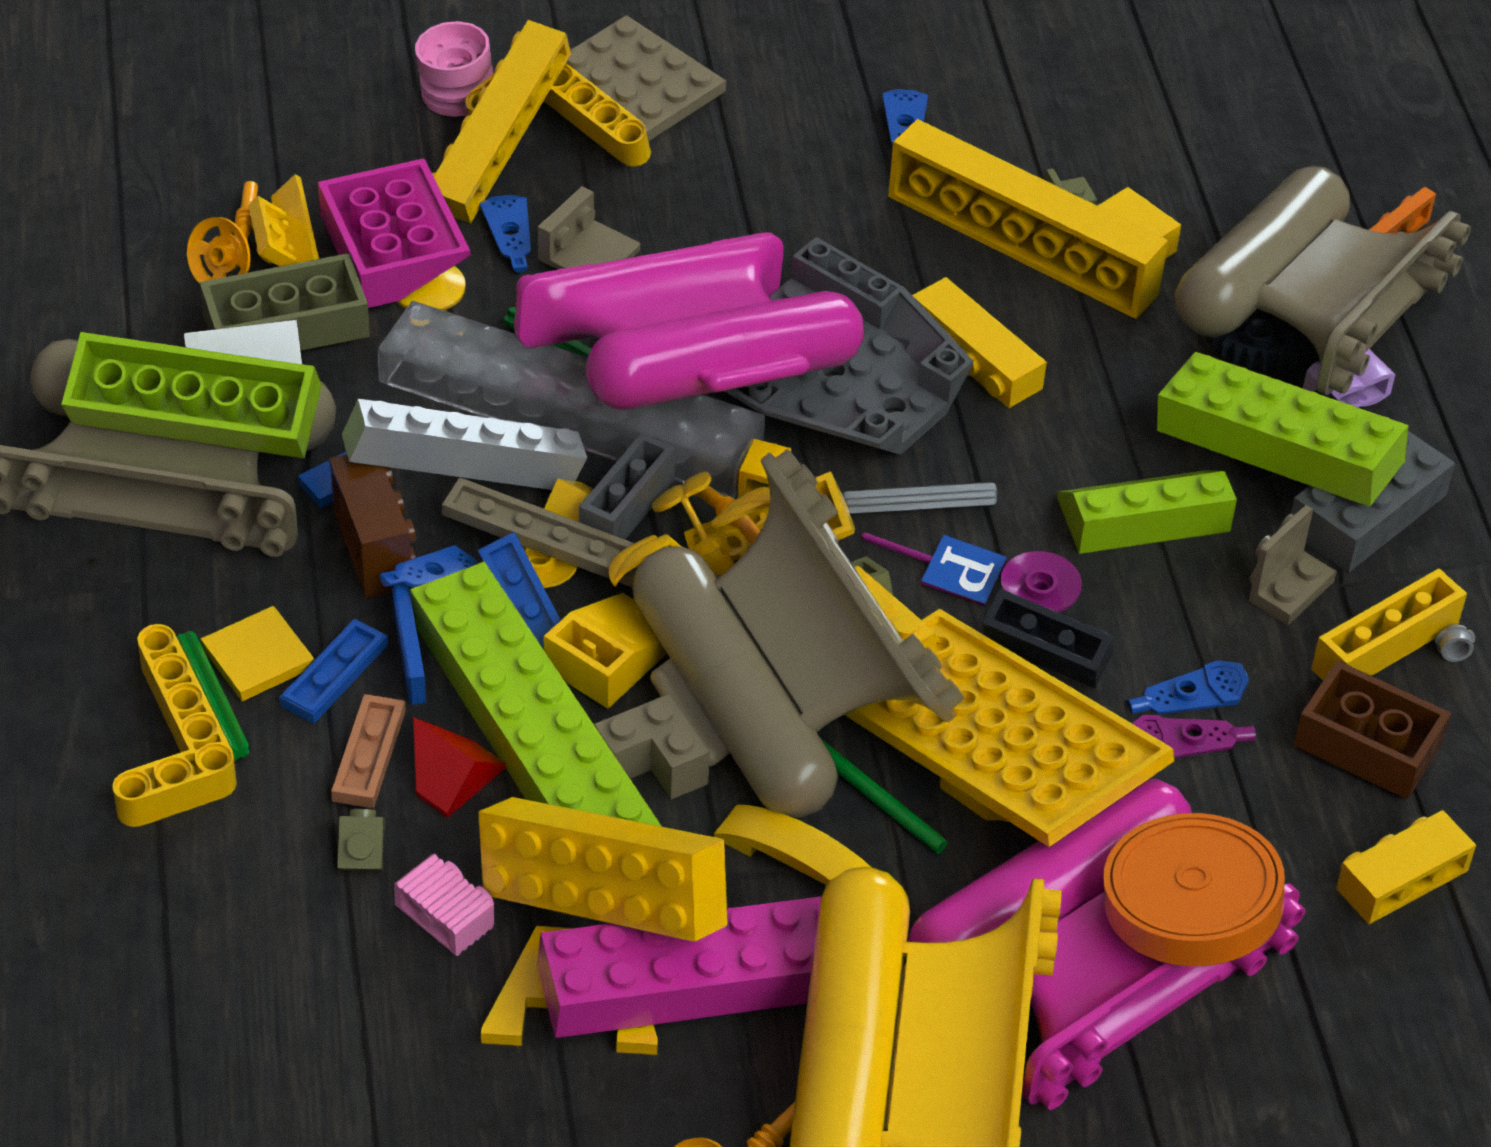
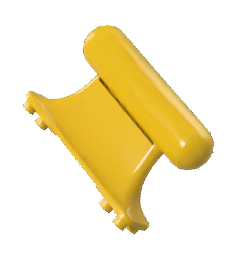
[789,867,1062,1147]

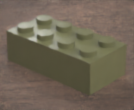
[200,253,370,351]

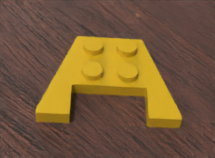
[481,926,658,1055]

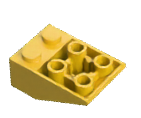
[544,593,667,709]

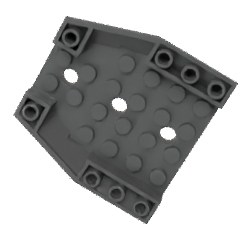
[724,237,973,455]

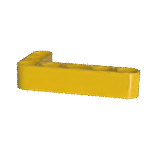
[465,63,651,167]
[112,624,237,827]

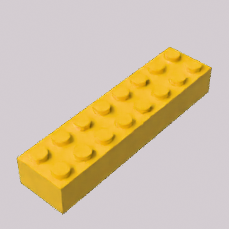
[888,119,1168,319]

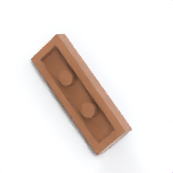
[331,694,406,809]

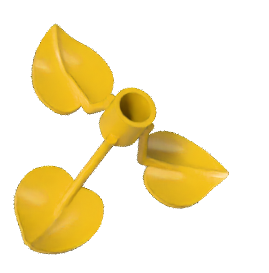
[608,471,770,587]

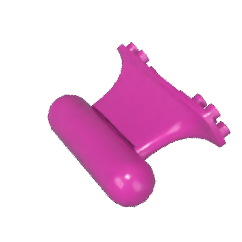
[907,779,1306,1110]

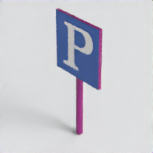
[861,532,1007,606]

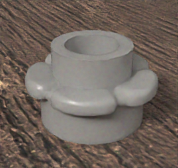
[1435,624,1475,662]

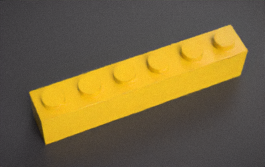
[432,20,571,224]

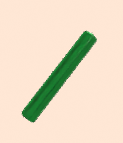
[176,631,249,761]

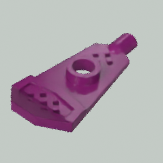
[1132,715,1256,758]

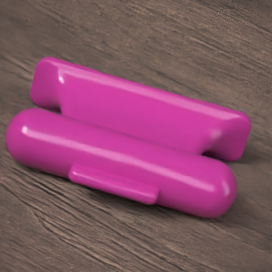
[514,232,864,410]

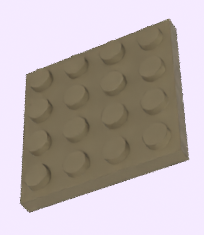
[566,15,726,141]

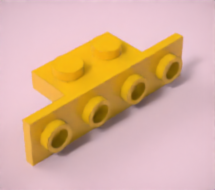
[248,174,319,267]

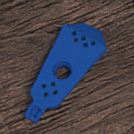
[882,89,928,145]
[480,195,531,273]
[380,545,479,588]
[1126,660,1249,715]

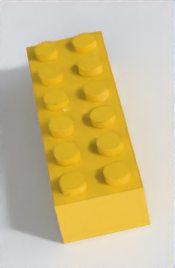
[479,797,728,942]

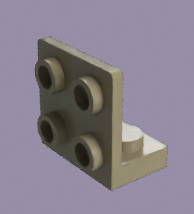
[538,186,640,269]
[1249,505,1336,626]

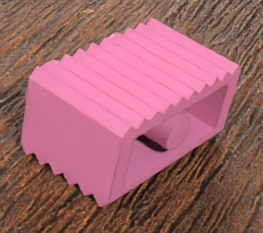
[394,854,494,956]

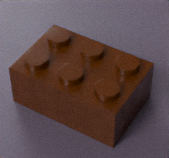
[329,454,416,598]
[1293,660,1452,800]

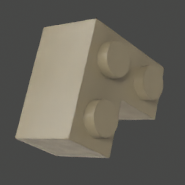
[594,694,710,799]

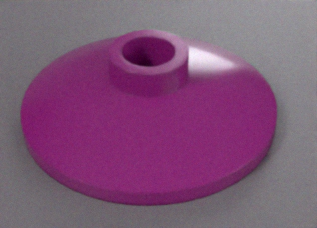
[1001,551,1082,613]

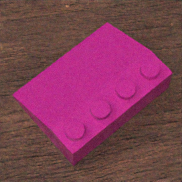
[318,158,470,308]

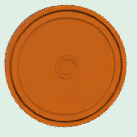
[1103,813,1285,966]

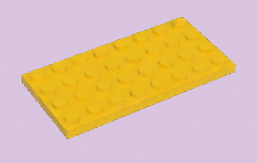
[844,609,1174,847]

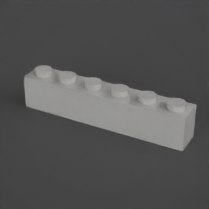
[342,399,587,490]

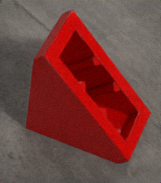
[413,717,506,818]

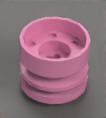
[415,21,493,117]

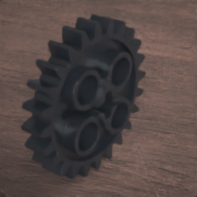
[1206,309,1319,372]

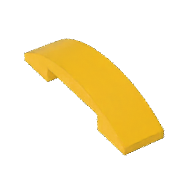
[714,805,871,888]

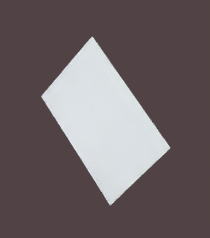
[184,320,302,364]

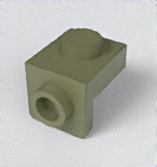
[338,809,386,871]

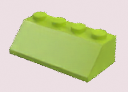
[1057,470,1237,554]

